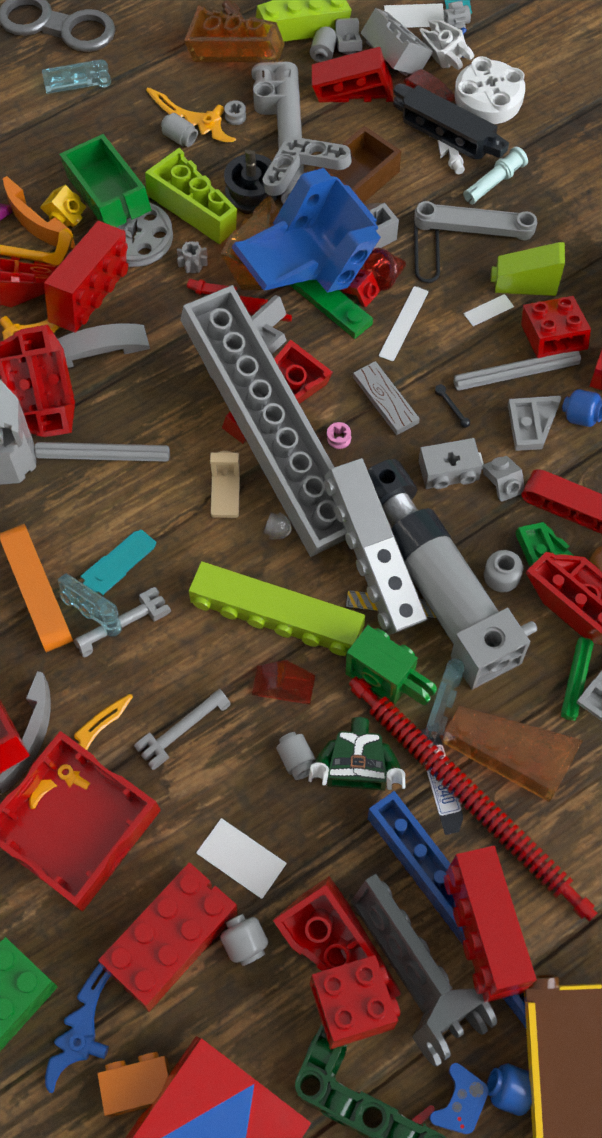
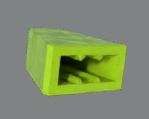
[490,242,565,296]

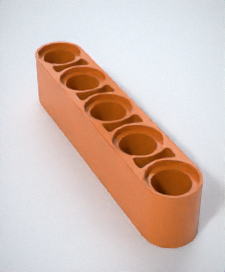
[0,523,73,652]

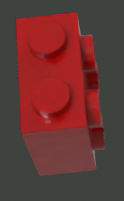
[521,296,591,358]
[309,955,400,1049]

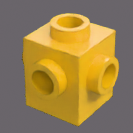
[40,185,86,227]

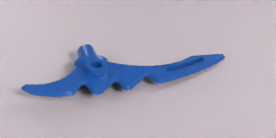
[45,963,110,1093]

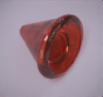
[364,247,406,291]

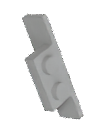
[206,295,287,378]

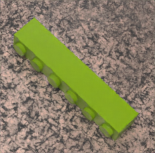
[189,561,365,656]

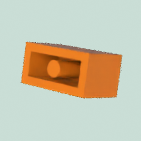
[98,1052,170,1118]

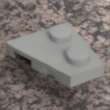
[508,396,561,451]

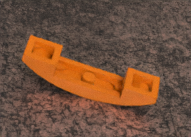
[3,176,75,250]

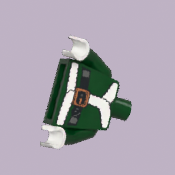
[308,717,405,791]

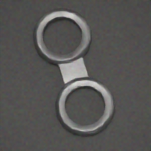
[0,0,115,52]

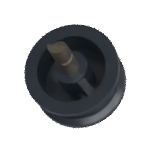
[224,149,279,214]

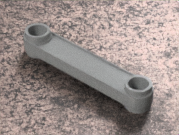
[414,201,537,240]

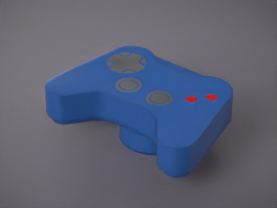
[429,1063,489,1134]

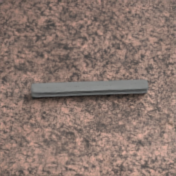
[453,351,581,390]
[35,442,170,462]

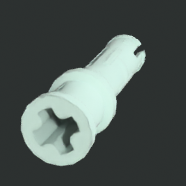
[463,146,528,205]

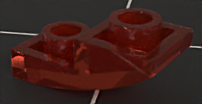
[404,69,455,103]

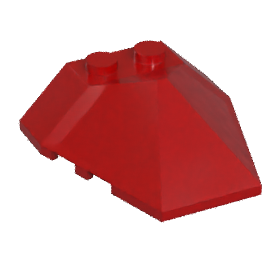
[0,256,58,307]
[0,324,75,437]

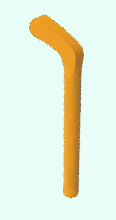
[0,228,73,265]

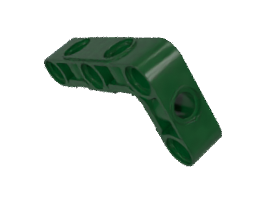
[295,1023,446,1138]

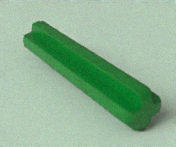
[561,637,594,721]

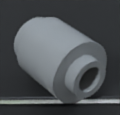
[310,27,337,62]
[161,113,198,147]
[276,732,316,780]

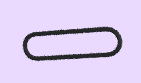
[414,221,440,283]

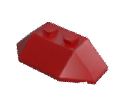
[526,552,602,645]

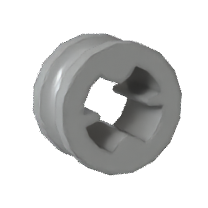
[224,101,246,125]

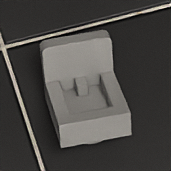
[335,18,362,55]
[482,456,524,501]

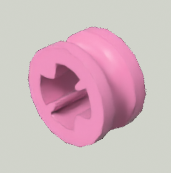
[327,422,351,449]

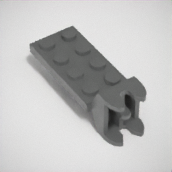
[351,874,497,1067]

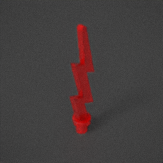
[187,278,292,322]

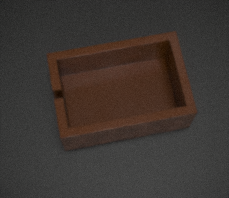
[315,126,401,203]

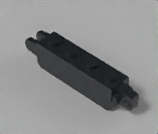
[393,83,509,159]

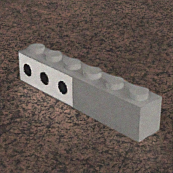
[324,458,428,635]

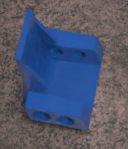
[231,168,381,293]

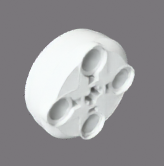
[455,56,525,124]

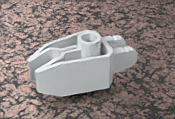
[420,20,474,70]

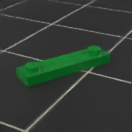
[290,280,373,339]

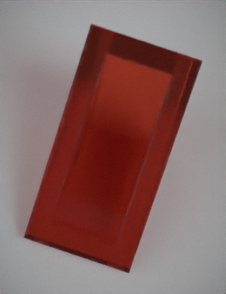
[252,660,315,704]

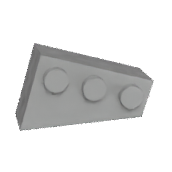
[361,8,434,76]

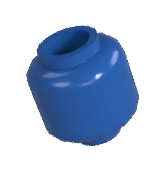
[563,389,602,427]
[487,1063,532,1116]

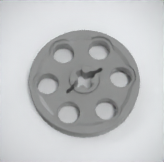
[117,203,173,267]

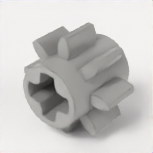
[444,1,471,30]
[177,242,208,273]

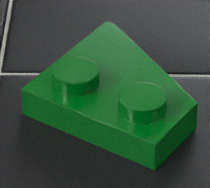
[515,522,574,567]

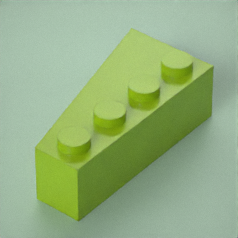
[254,0,352,45]
[145,148,237,244]

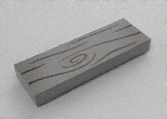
[353,361,420,435]

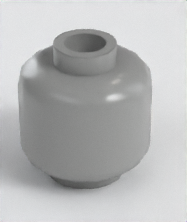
[484,550,523,592]
[220,914,268,966]

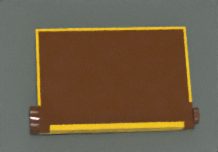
[524,974,602,1138]

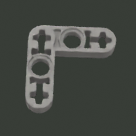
[263,137,352,196]

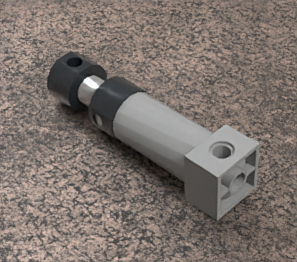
[367,459,537,690]

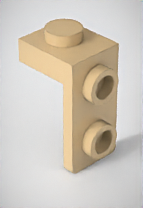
[210,451,240,518]

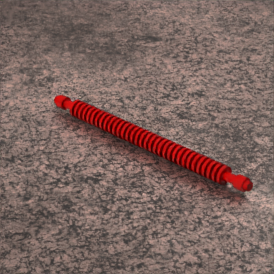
[349,676,597,922]

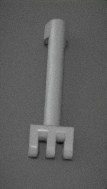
[74,587,171,657]
[134,689,231,770]

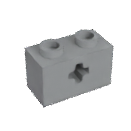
[419,438,482,489]

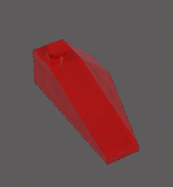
[273,876,401,998]

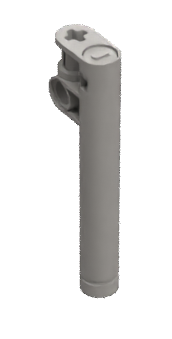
[251,62,304,204]

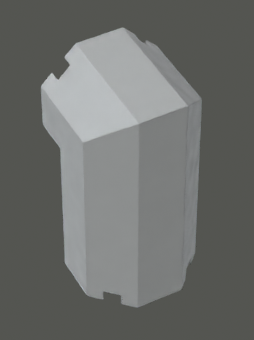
[0,380,36,485]

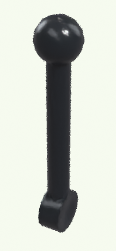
[435,384,470,428]

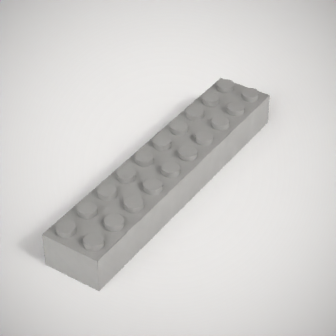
[181,285,347,557]

